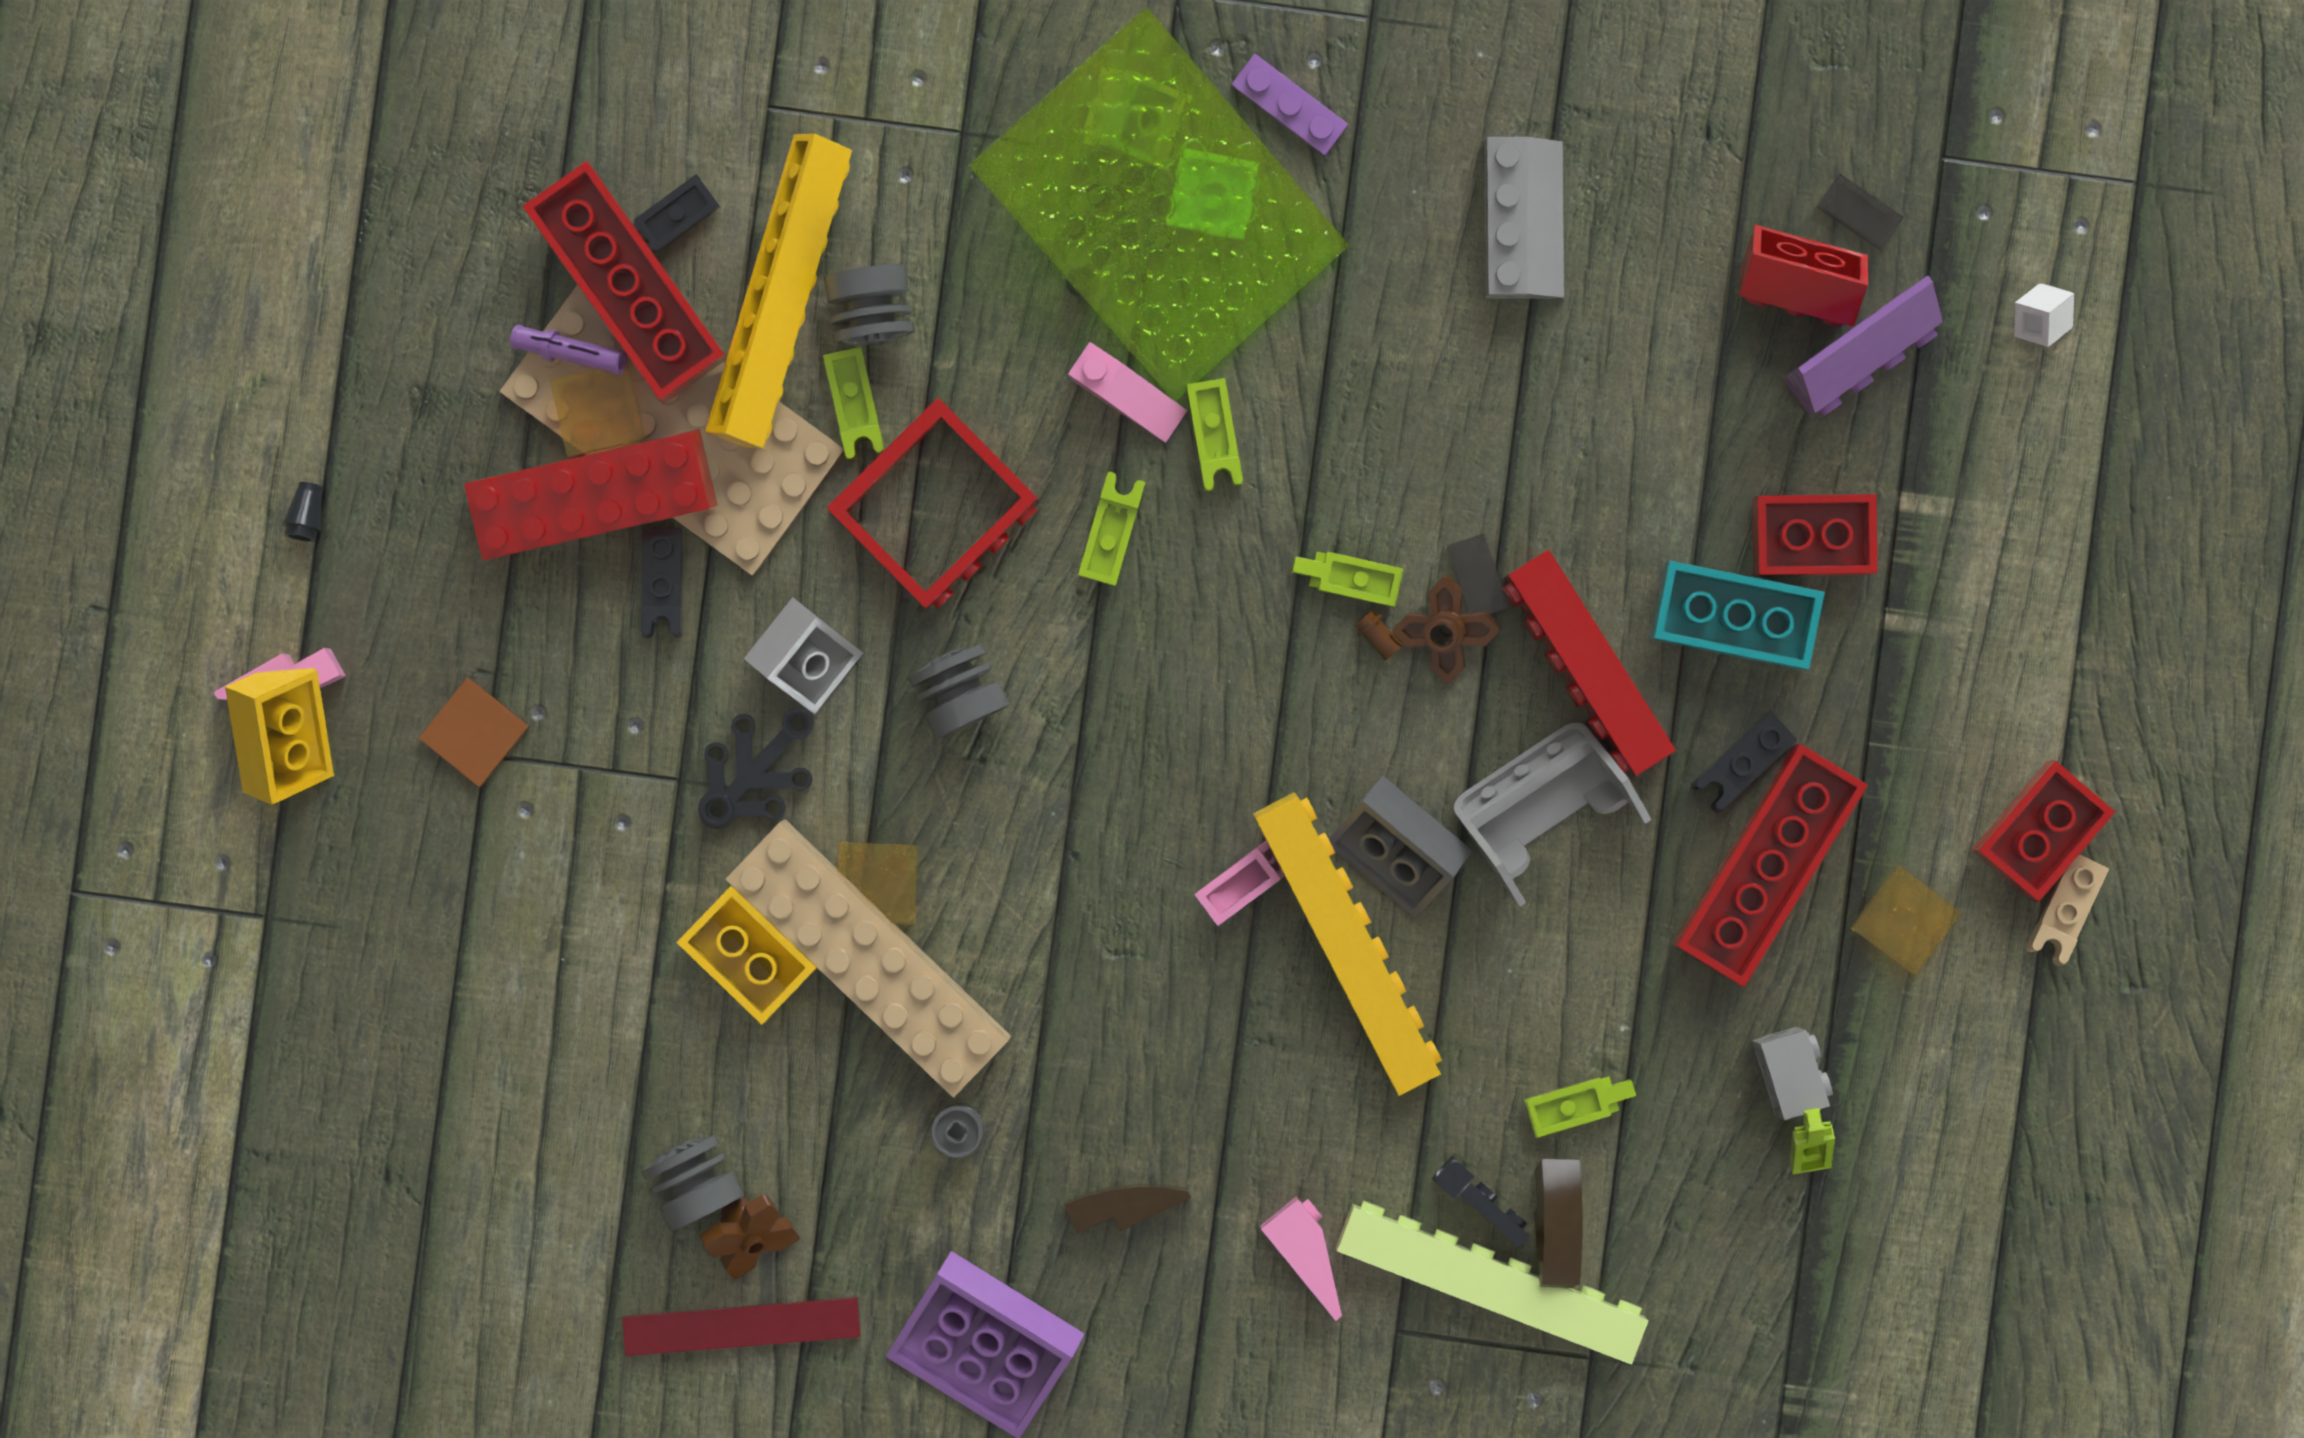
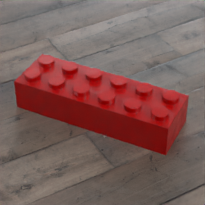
[522,161,727,404]
[464,429,718,561]
[1502,549,1676,776]
[1672,744,1868,987]

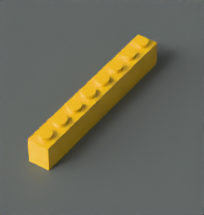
[705,133,852,448]
[1253,792,1442,1096]

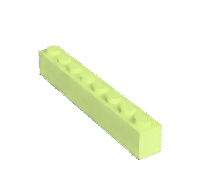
[1336,1201,1649,1365]

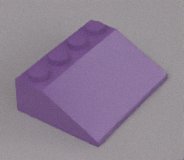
[1783,276,1943,417]
[885,1251,1084,1438]

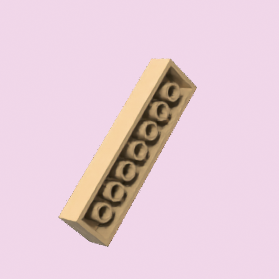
[725,819,1011,1098]

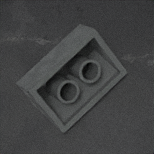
[1328,775,1473,918]

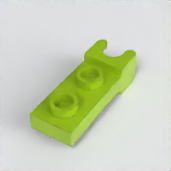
[823,347,885,461]
[1186,378,1243,492]
[1078,471,1146,586]

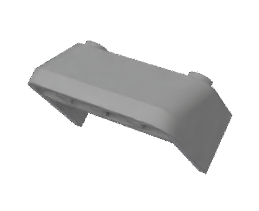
[1454,723,1652,907]

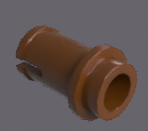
[1354,610,1403,661]

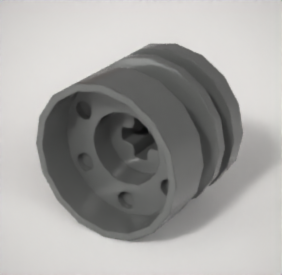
[824,264,915,347]
[908,644,1010,739]
[641,1134,745,1232]

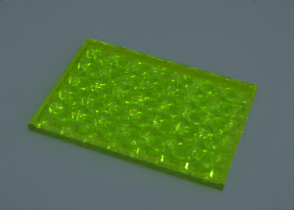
[968,7,1349,401]

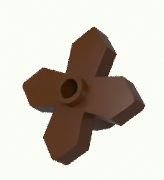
[1392,575,1501,684]
[699,1194,800,1279]

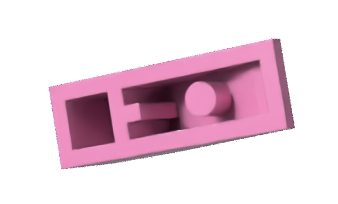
[1068,342,1187,443]
[1260,1196,1342,1321]

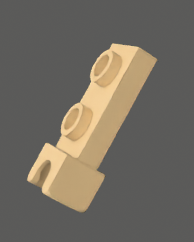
[2026,854,2109,966]

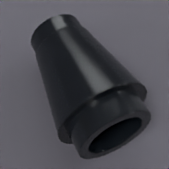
[282,482,322,542]

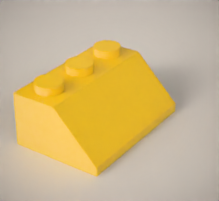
[225,668,334,805]
[676,885,817,1025]

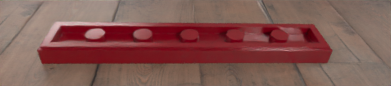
[622,1297,861,1356]

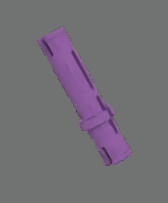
[510,324,627,375]

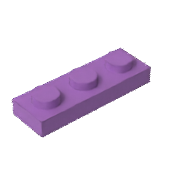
[1231,54,1348,157]

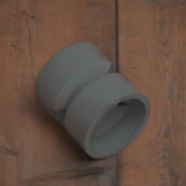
[932,1103,984,1158]

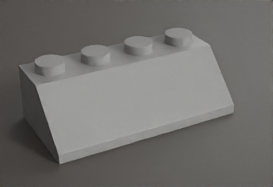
[1484,137,1564,299]

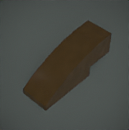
[1534,1159,1583,1288]
[1064,1184,1191,1234]

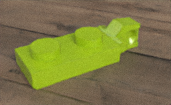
[1291,551,1403,607]
[1524,1076,1636,1138]
[1790,1108,1835,1175]

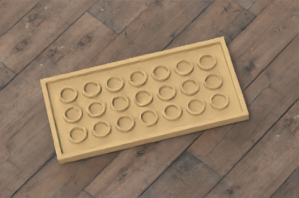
[499,284,844,576]

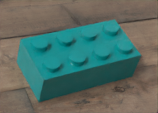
[1650,561,1825,670]

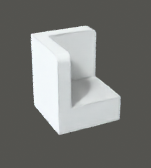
[2014,284,2074,347]

